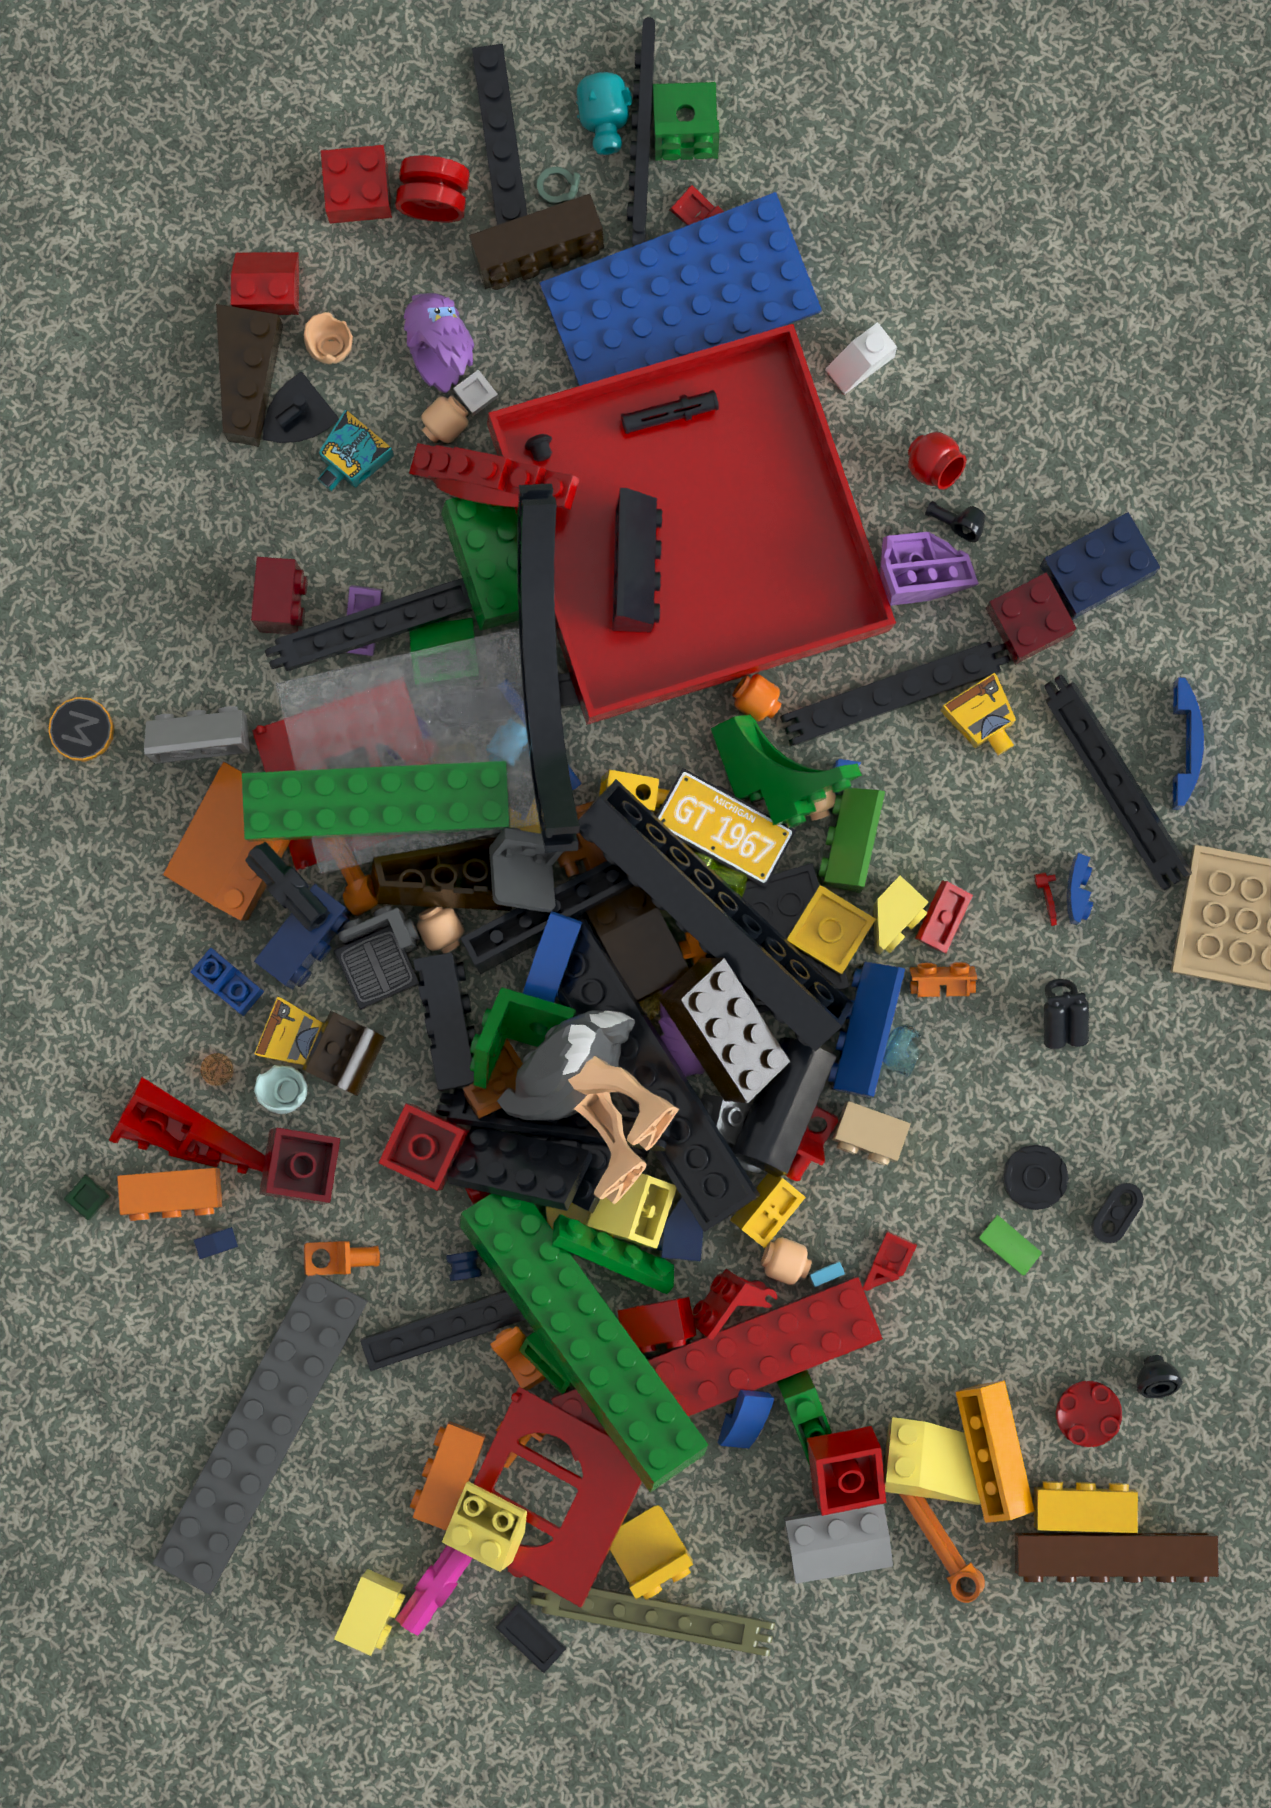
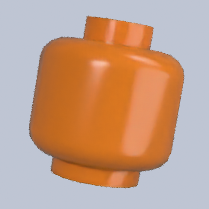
[732,674,782,722]

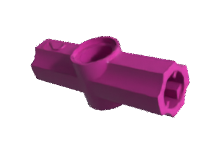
[395,1545,473,1636]

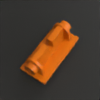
[910,962,977,997]

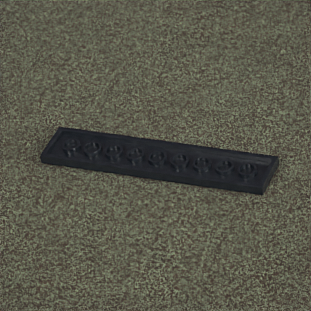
[531,919,760,1232]

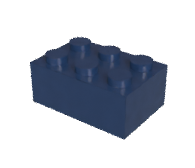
[1040,512,1160,620]
[254,884,352,990]

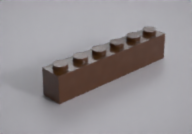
[1015,1533,1219,1583]

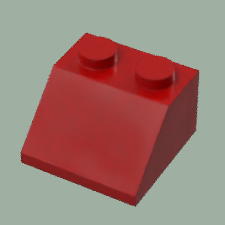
[231,252,299,315]

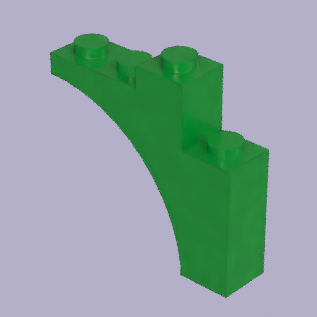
[711,715,862,828]

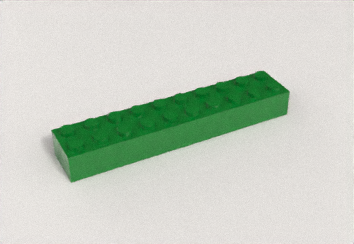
[459,1194,709,1492]

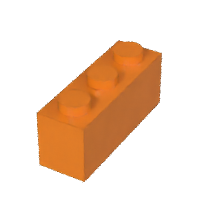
[117,1168,222,1221]
[410,1421,487,1531]

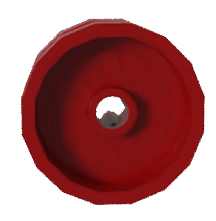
[395,155,470,223]

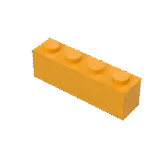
[955,1380,1035,1523]

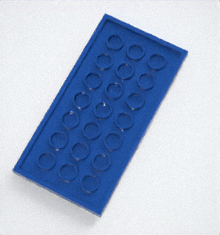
[540,192,822,386]

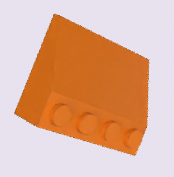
[163,761,291,921]

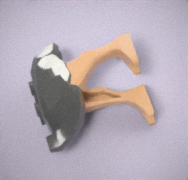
[497,1010,679,1204]

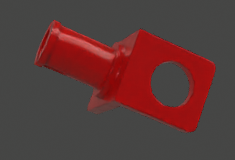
[785,1106,838,1181]

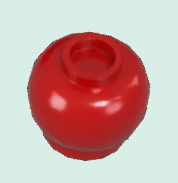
[908,432,967,490]

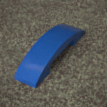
[1172,677,1204,810]
[523,911,582,1003]

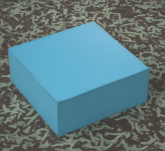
[809,1261,845,1287]

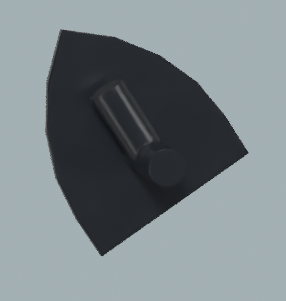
[263,371,339,443]

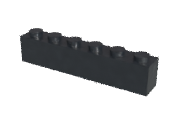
[461,860,634,974]

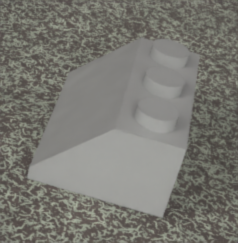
[144,706,250,764]
[784,1504,893,1584]

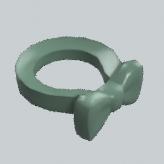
[537,167,581,205]

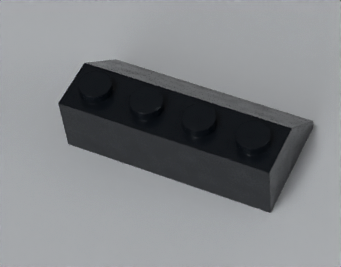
[612,488,662,632]

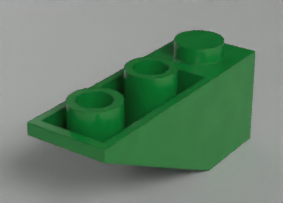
[777,1370,832,1467]

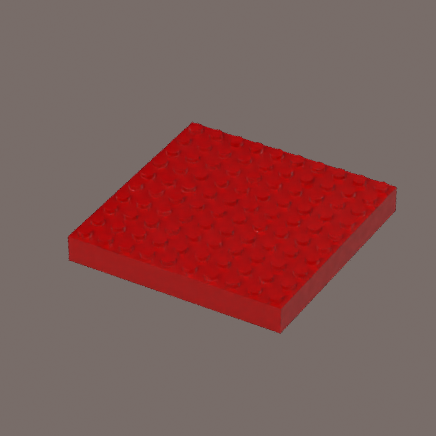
[487,324,896,725]

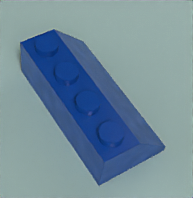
[828,962,905,1099]

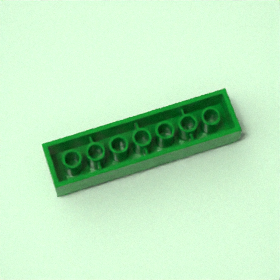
[242,761,510,842]

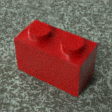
[617,1297,697,1353]

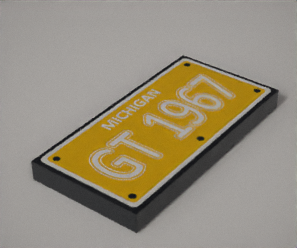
[656,768,796,888]

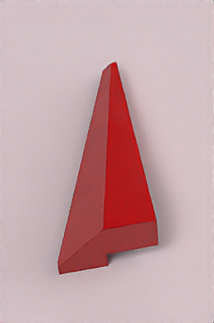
[109,1077,265,1174]

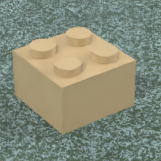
[832,1101,911,1166]

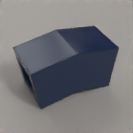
[194,1227,238,1259]

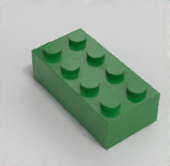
[441,497,518,631]

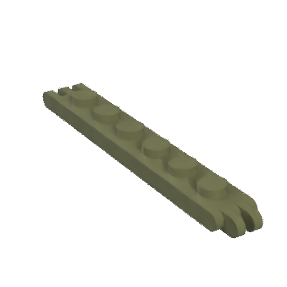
[530,1583,775,1656]

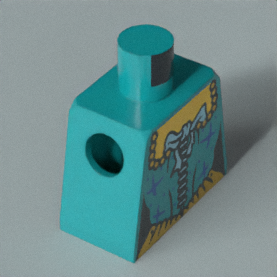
[317,410,394,491]

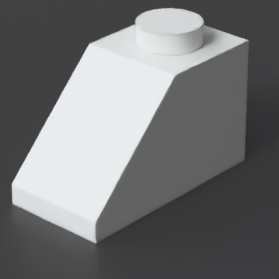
[825,322,897,395]

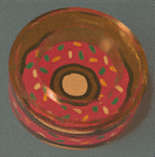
[201,1053,234,1086]

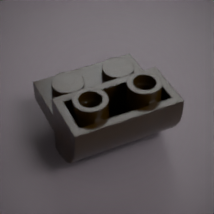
[302,1011,386,1096]

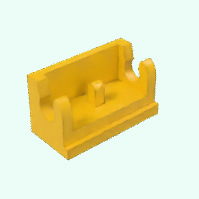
[730,1173,806,1248]

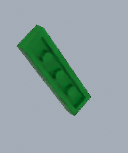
[552,1214,674,1295]

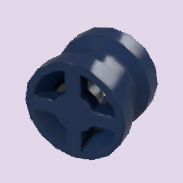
[446,1250,482,1281]

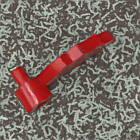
[1034,872,1057,926]

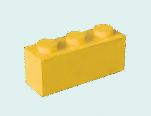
[1034,1481,1138,1533]

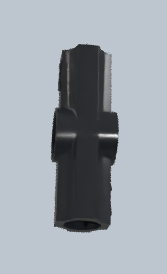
[245,842,330,932]

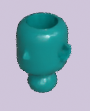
[576,72,632,155]

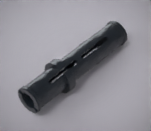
[621,390,719,434]

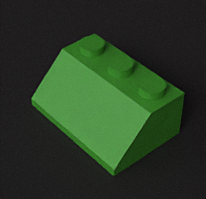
[818,788,885,893]

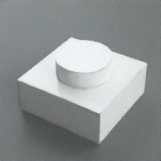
[453,370,498,416]

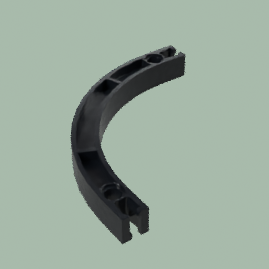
[517,483,580,853]

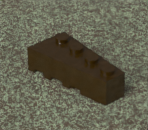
[216,304,283,447]
[370,837,512,911]

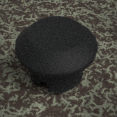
[525,434,552,461]

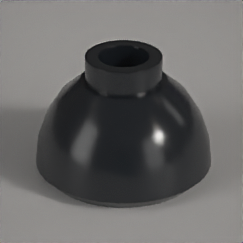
[1136,1355,1183,1399]

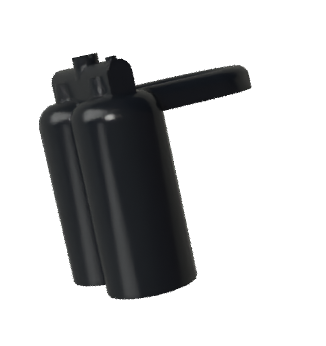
[1044,979,1089,1049]

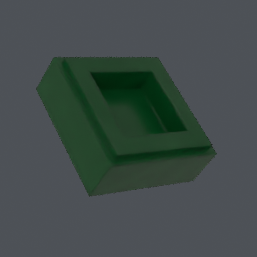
[64,1174,111,1220]

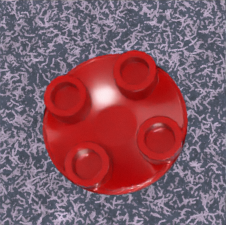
[1056,1381,1122,1447]

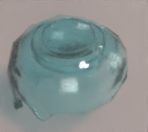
[883,1024,921,1078]

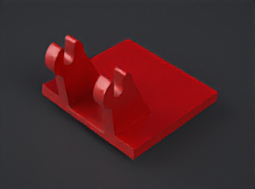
[692,1269,778,1341]

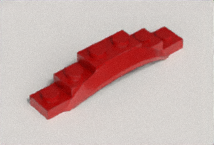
[409,443,580,510]

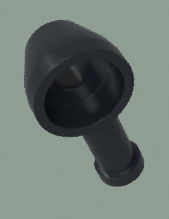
[925,501,986,543]

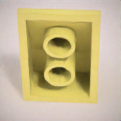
[884,1417,981,1505]

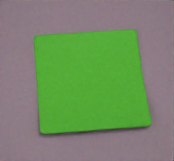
[979,1215,1042,1276]

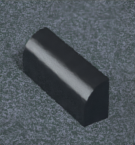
[733,1037,836,1177]

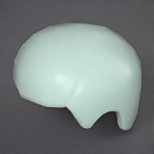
[254,1065,308,1114]

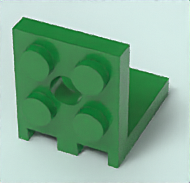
[653,82,720,161]
[470,987,576,1089]

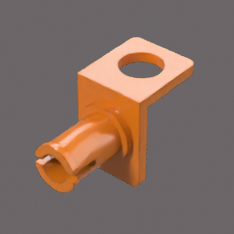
[304,1241,380,1276]

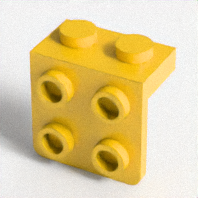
[610,1505,693,1600]

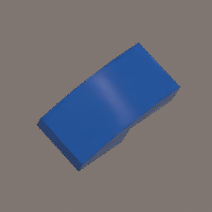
[1067,853,1093,925]
[190,948,264,1016]
[717,1390,775,1449]

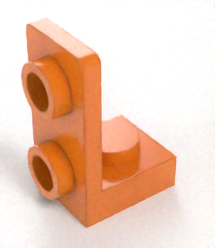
[490,1326,546,1391]

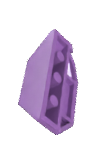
[880,532,979,606]

